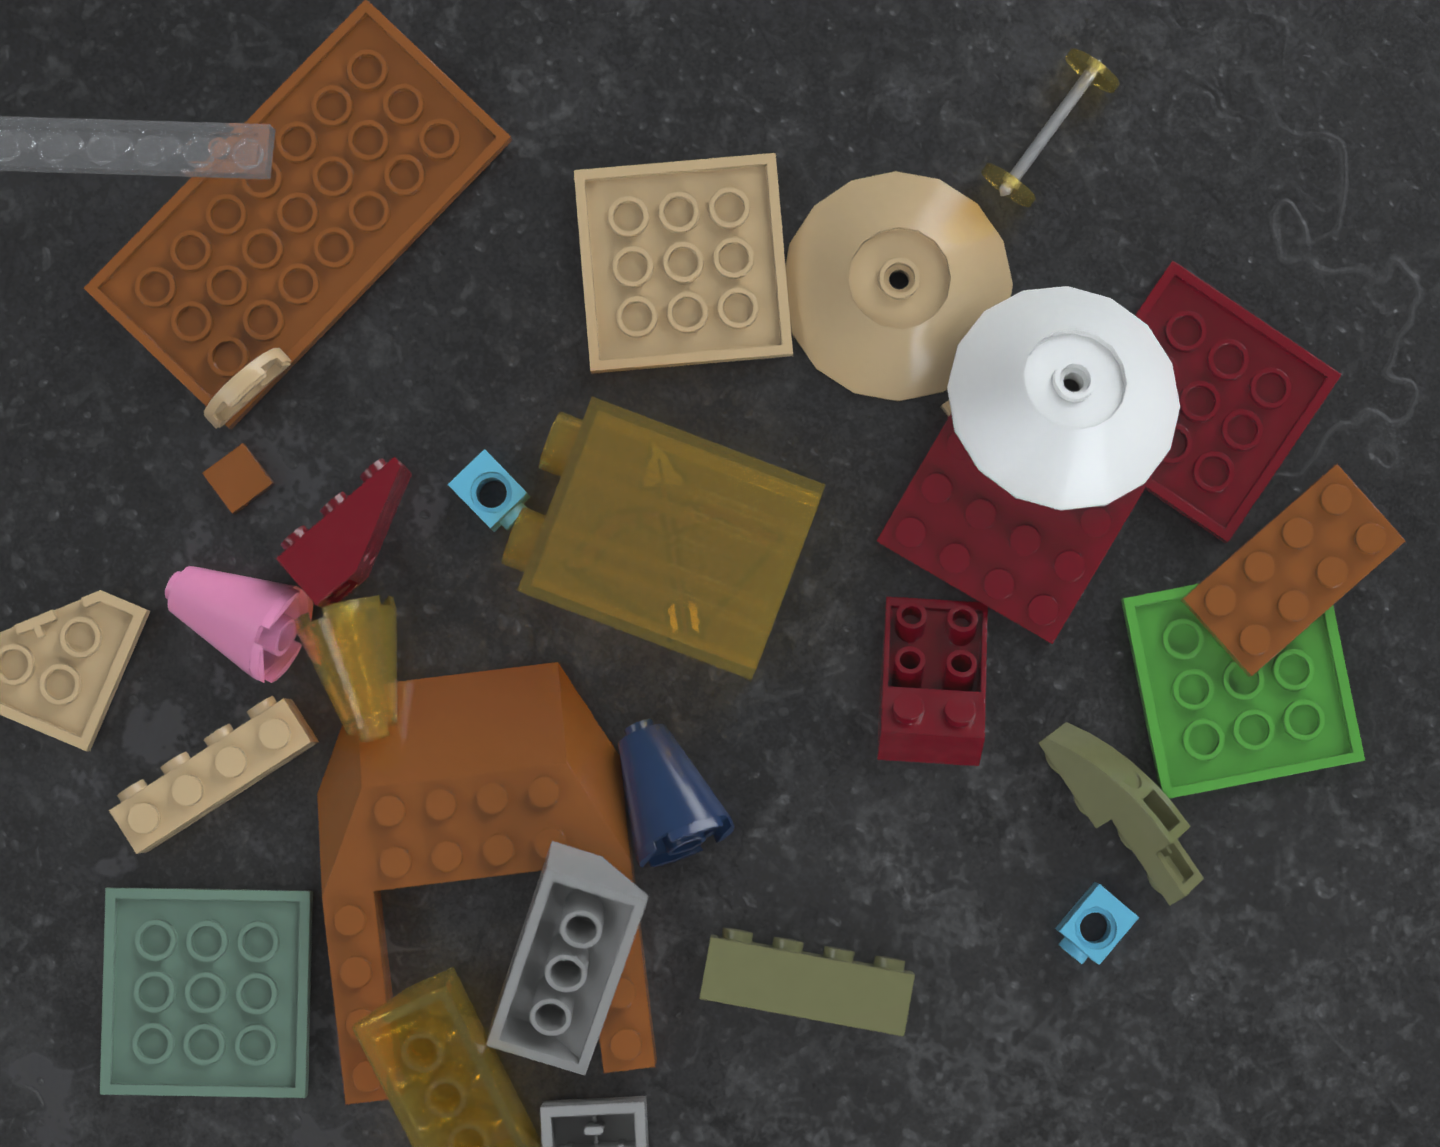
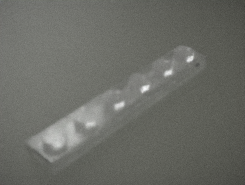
[0,116,275,179]

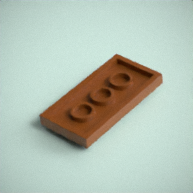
[1181,464,1405,677]

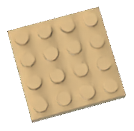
[574,153,793,374]

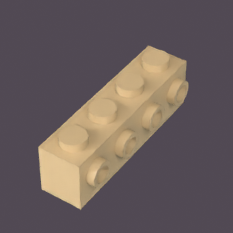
[109,696,319,854]

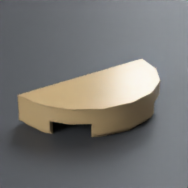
[204,348,291,429]

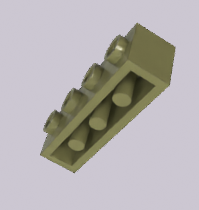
[699,927,915,1037]

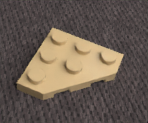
[0,590,150,751]

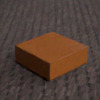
[202,443,275,515]

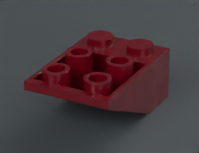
[276,457,412,611]
[877,596,988,766]

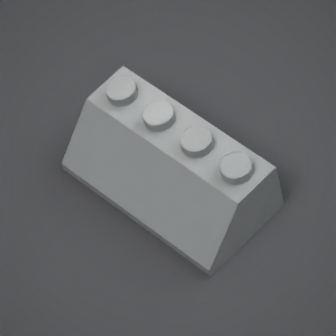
[486,841,648,1075]

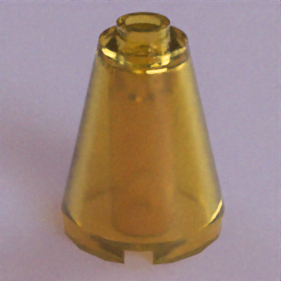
[294,596,398,743]

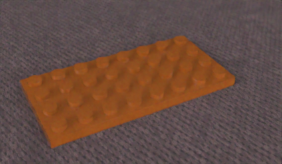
[84,0,512,430]

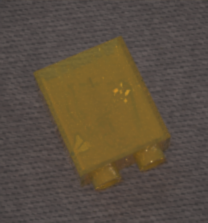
[502,397,825,682]

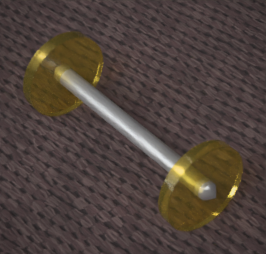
[981,48,1120,207]

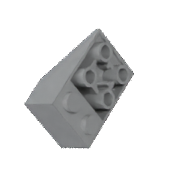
[540,1096,649,1147]

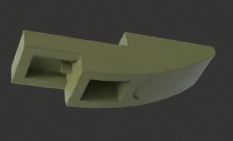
[1038,722,1204,906]

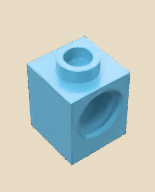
[448,449,530,532]
[1055,882,1139,965]

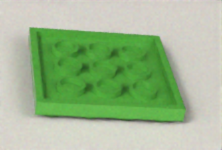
[1121,584,1365,799]

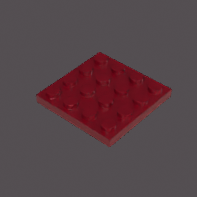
[1135,261,1342,543]
[877,414,1157,644]

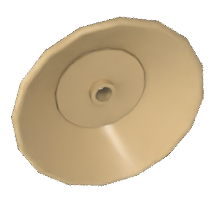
[785,171,1013,402]

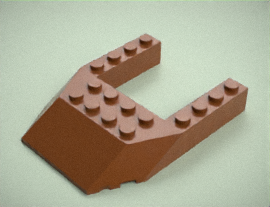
[317,662,657,1105]

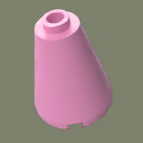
[165,566,313,683]

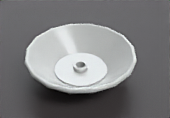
[947,286,1180,510]

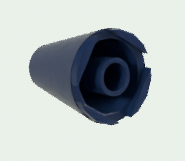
[618,719,735,867]

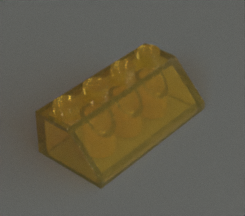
[352,967,542,1147]

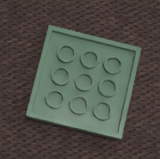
[100,887,313,1098]

